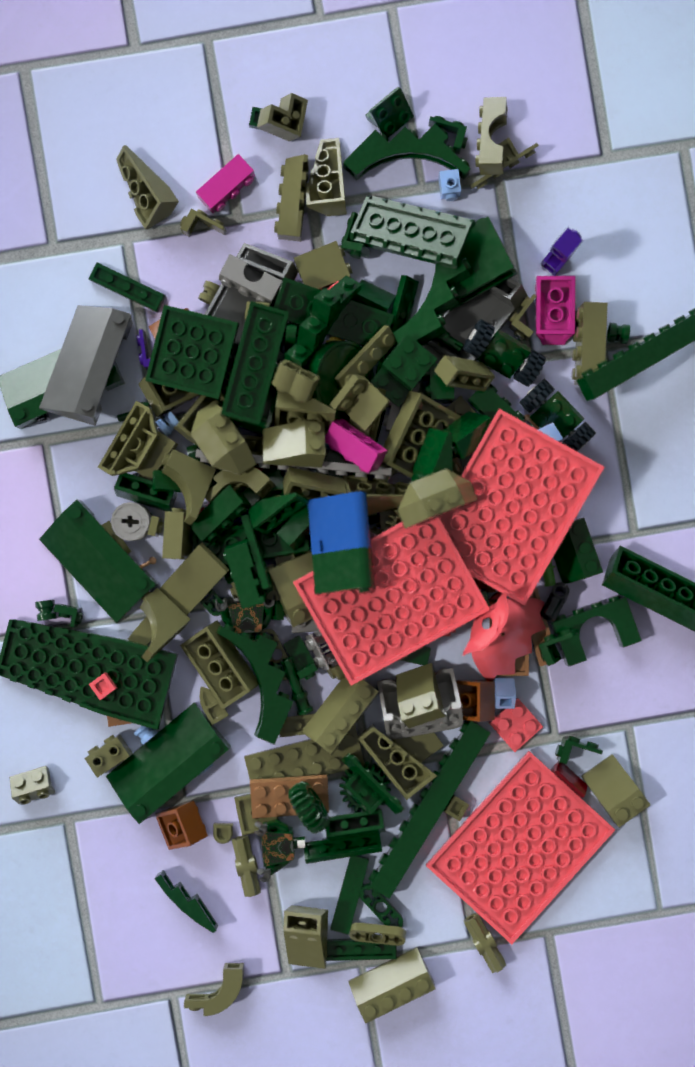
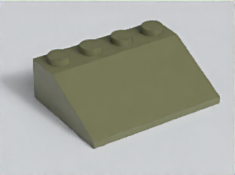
[381,391,461,479]
[268,551,313,627]

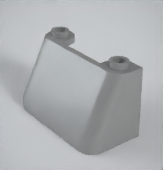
[377,668,463,739]

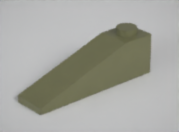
[305,138,347,216]
[116,145,179,230]
[342,475,409,515]

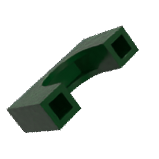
[242,466,310,551]
[550,595,642,667]

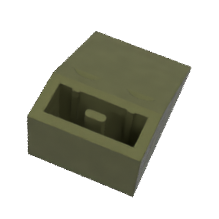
[283,905,328,969]

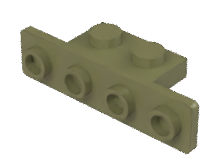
[470,138,539,189]

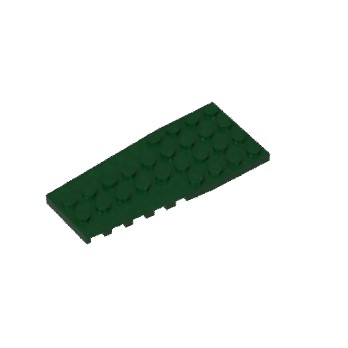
[0,619,178,730]

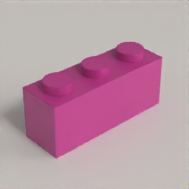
[196,154,255,213]
[325,419,388,473]

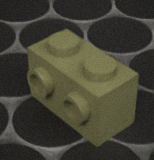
[84,735,133,778]

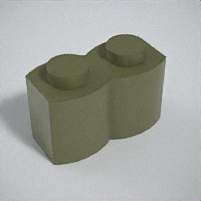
[272,360,320,402]

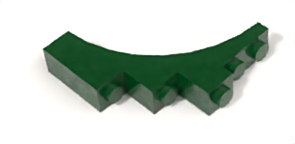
[343,124,470,181]
[393,257,471,346]
[284,276,362,370]
[216,624,293,745]

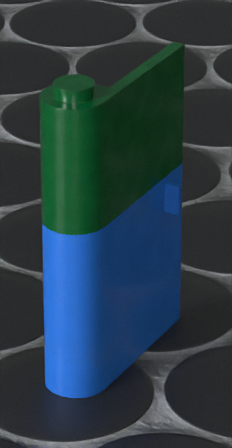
[308,492,375,594]

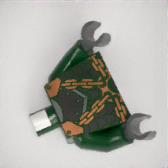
[215,595,275,641]
[254,819,305,882]

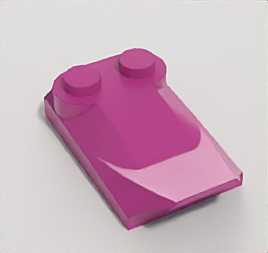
[535,276,575,345]

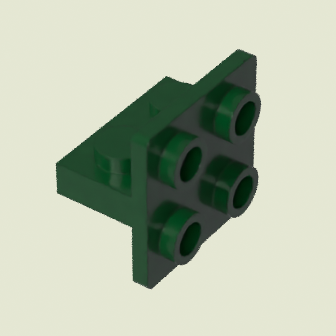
[365,87,414,138]

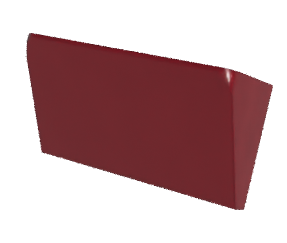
[551,761,588,798]

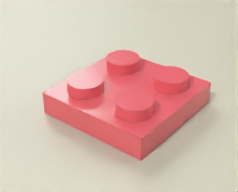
[489,698,543,752]

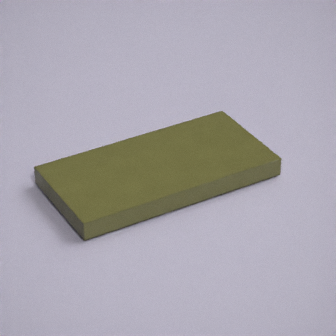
[159,543,229,616]

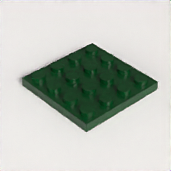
[145,305,240,400]

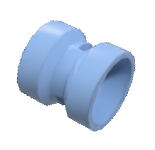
[155,411,179,437]

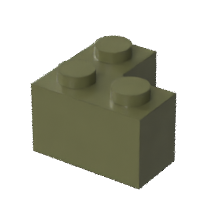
[257,93,308,142]

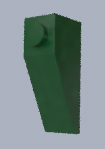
[248,493,309,534]

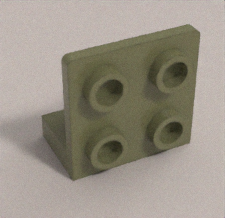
[330,374,390,431]

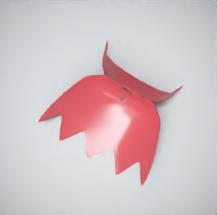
[462,591,546,681]

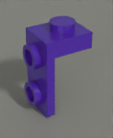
[136,329,151,370]

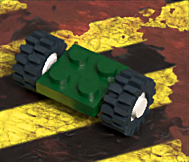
[463,319,546,387]
[519,378,596,451]

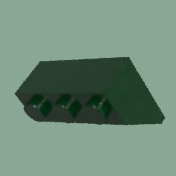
[553,518,603,584]

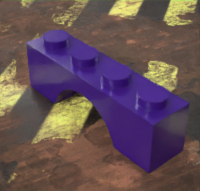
[541,227,583,276]

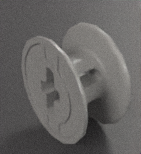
[111,502,152,541]

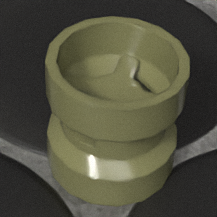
[198,280,220,305]

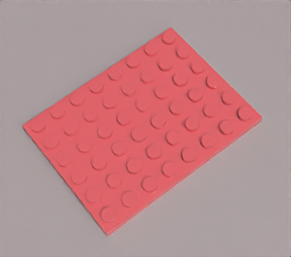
[439,409,604,606]
[293,516,490,686]
[426,751,615,945]

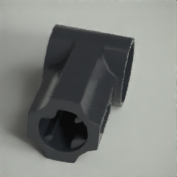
[540,582,570,622]

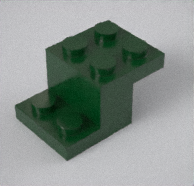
[370,334,437,408]

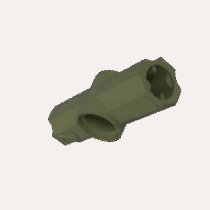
[232,835,261,897]
[463,913,506,973]

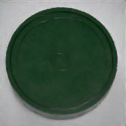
[307,340,374,419]

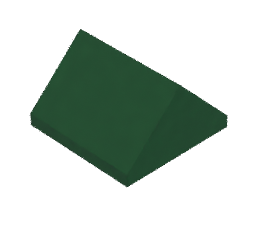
[352,279,396,312]

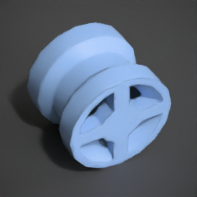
[133,726,158,745]

